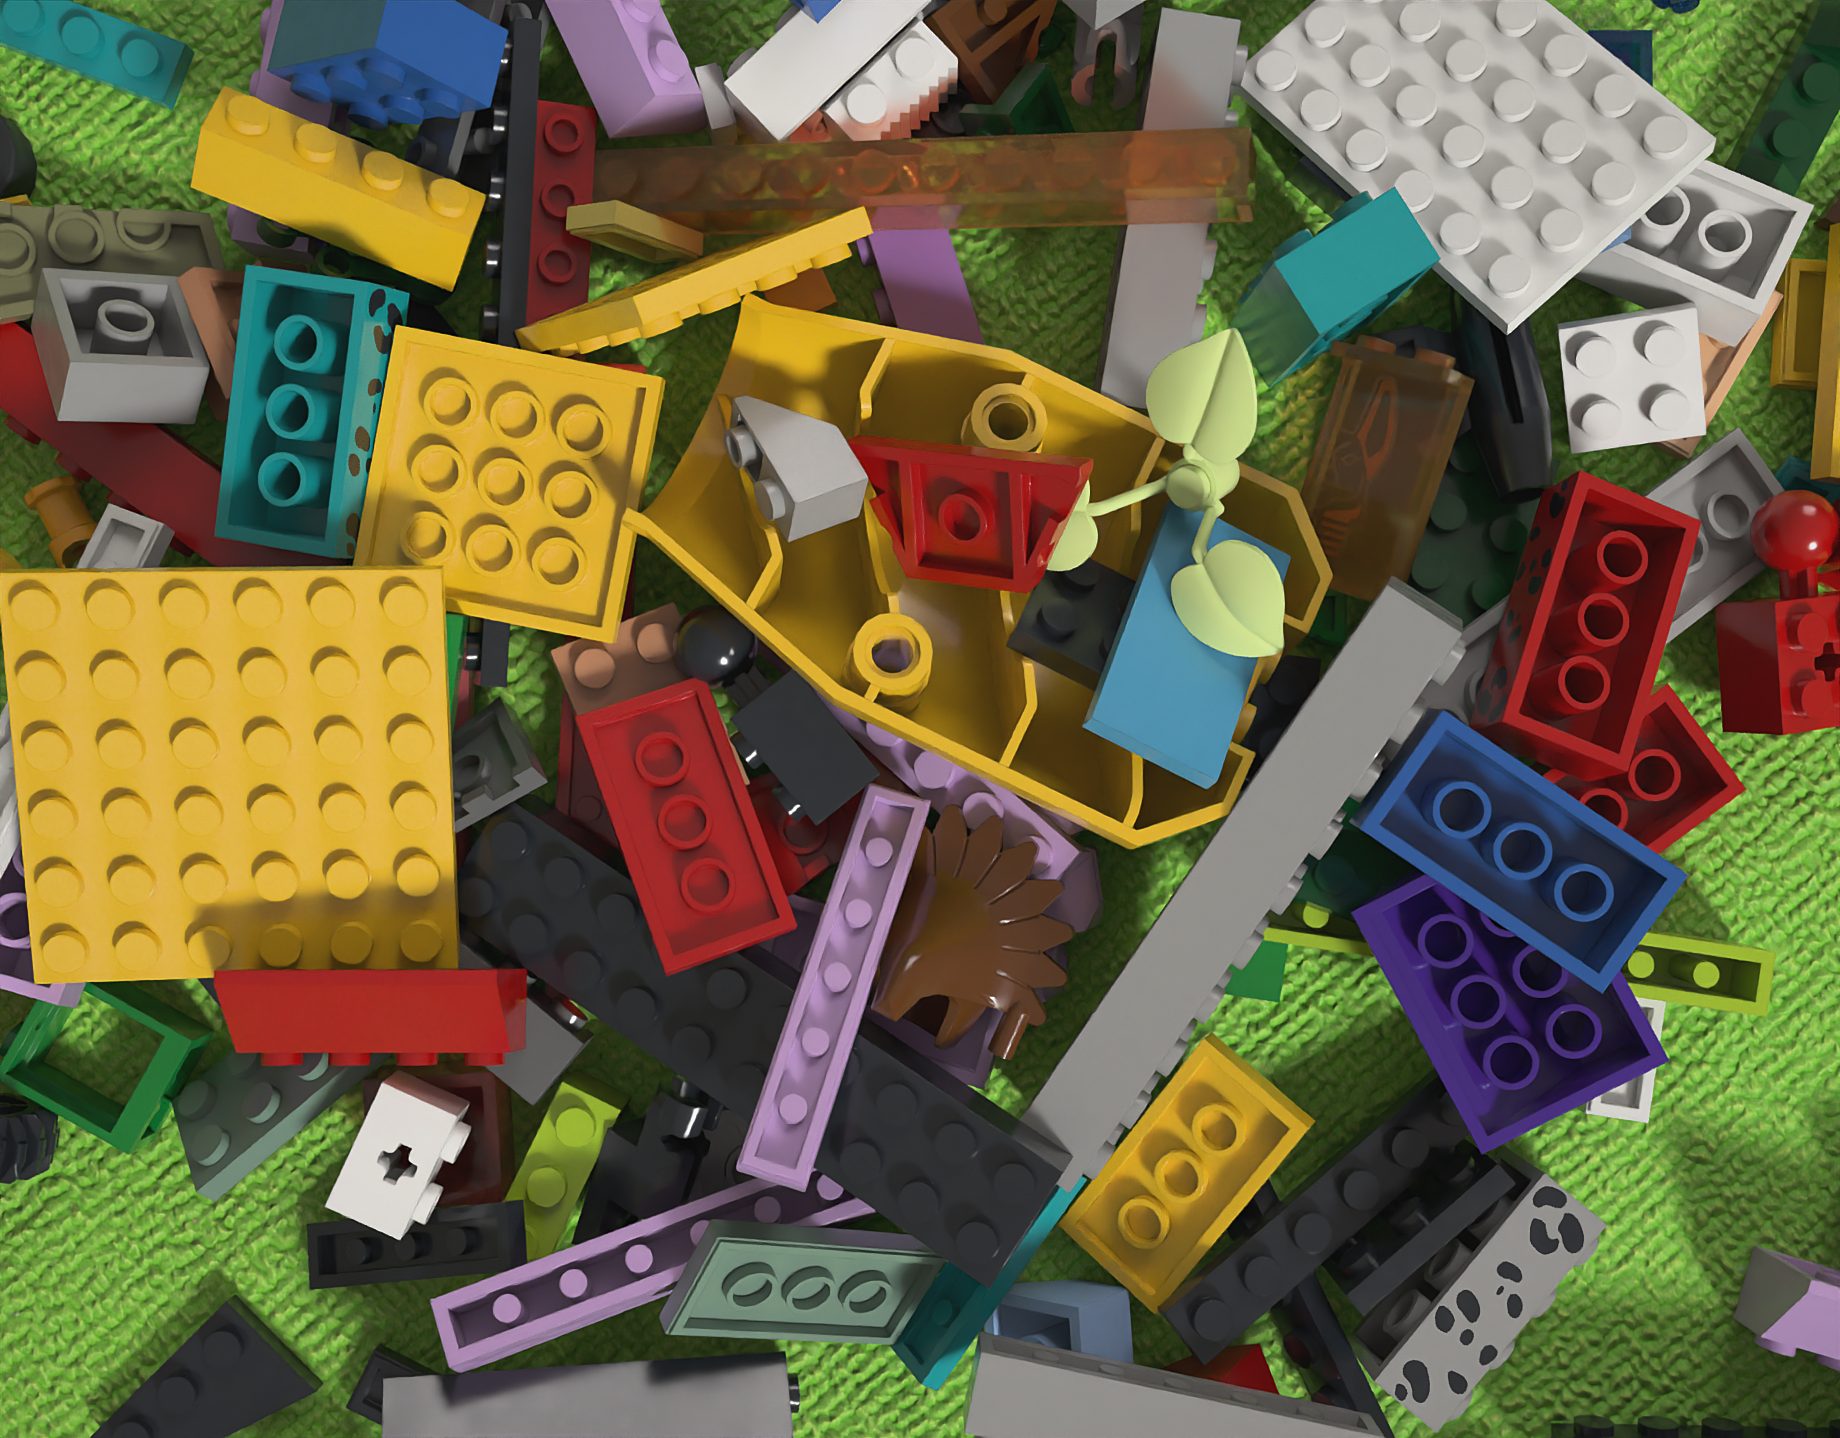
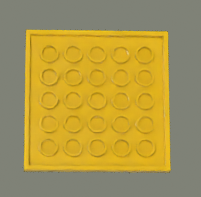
[0,565,461,984]

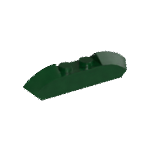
[1724,0,1840,197]

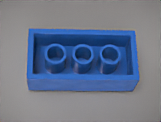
[1349,708,1688,994]

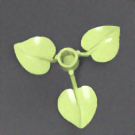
[1046,328,1285,657]

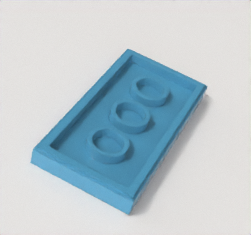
[1082,499,1291,789]

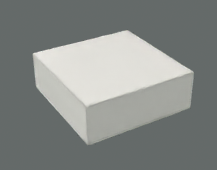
[694,62,737,151]

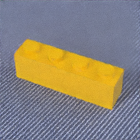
[190,86,487,292]

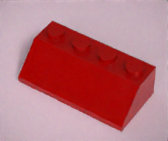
[214,968,527,1066]

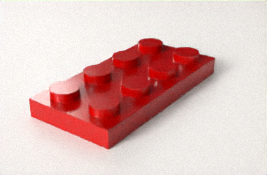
[575,678,797,977]

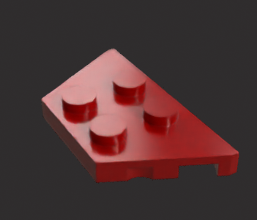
[846,435,1093,594]

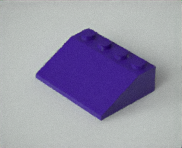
[1350,868,1669,1154]

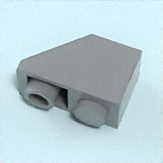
[724,395,869,542]

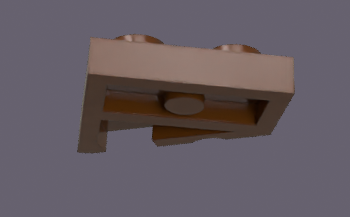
[923,0,1058,105]

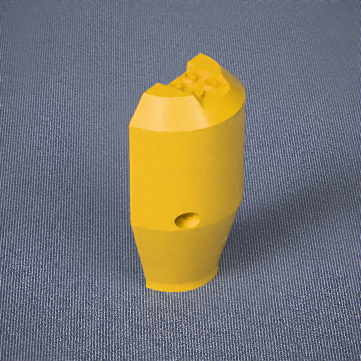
[621,293,1333,850]

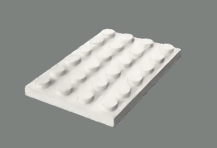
[1235,0,1716,335]

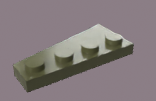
[0,201,226,325]

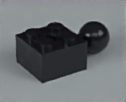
[672,604,880,826]

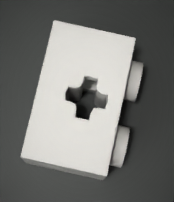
[325,1070,471,1240]

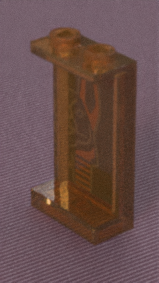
[1300,335,1475,602]

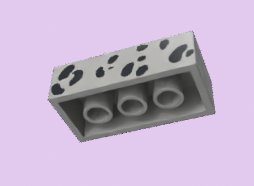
[1347,1146,1607,1433]

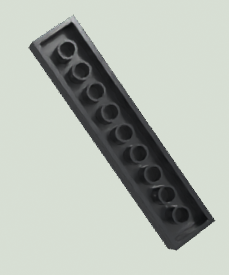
[457,794,1073,1289]

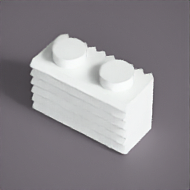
[821,18,958,173]

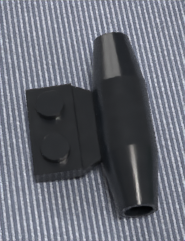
[1359,285,1553,504]

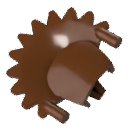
[820,804,1075,1060]

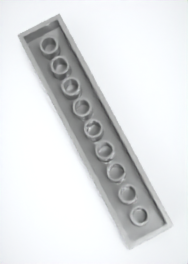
[1019,575,1467,1193]

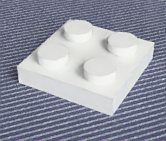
[1557,302,1706,454]

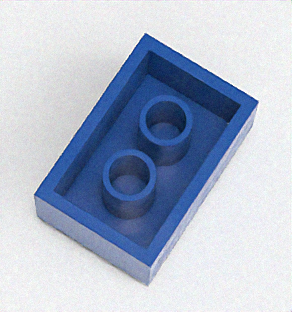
[267,0,508,131]

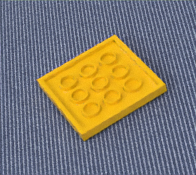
[514,206,873,358]
[353,325,666,644]

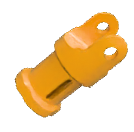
[23,475,98,568]

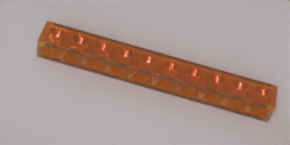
[592,127,1257,235]

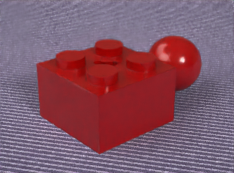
[1715,490,1840,735]

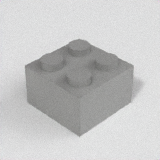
[31,268,210,424]

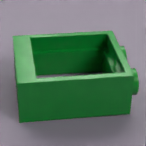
[0,981,216,1154]

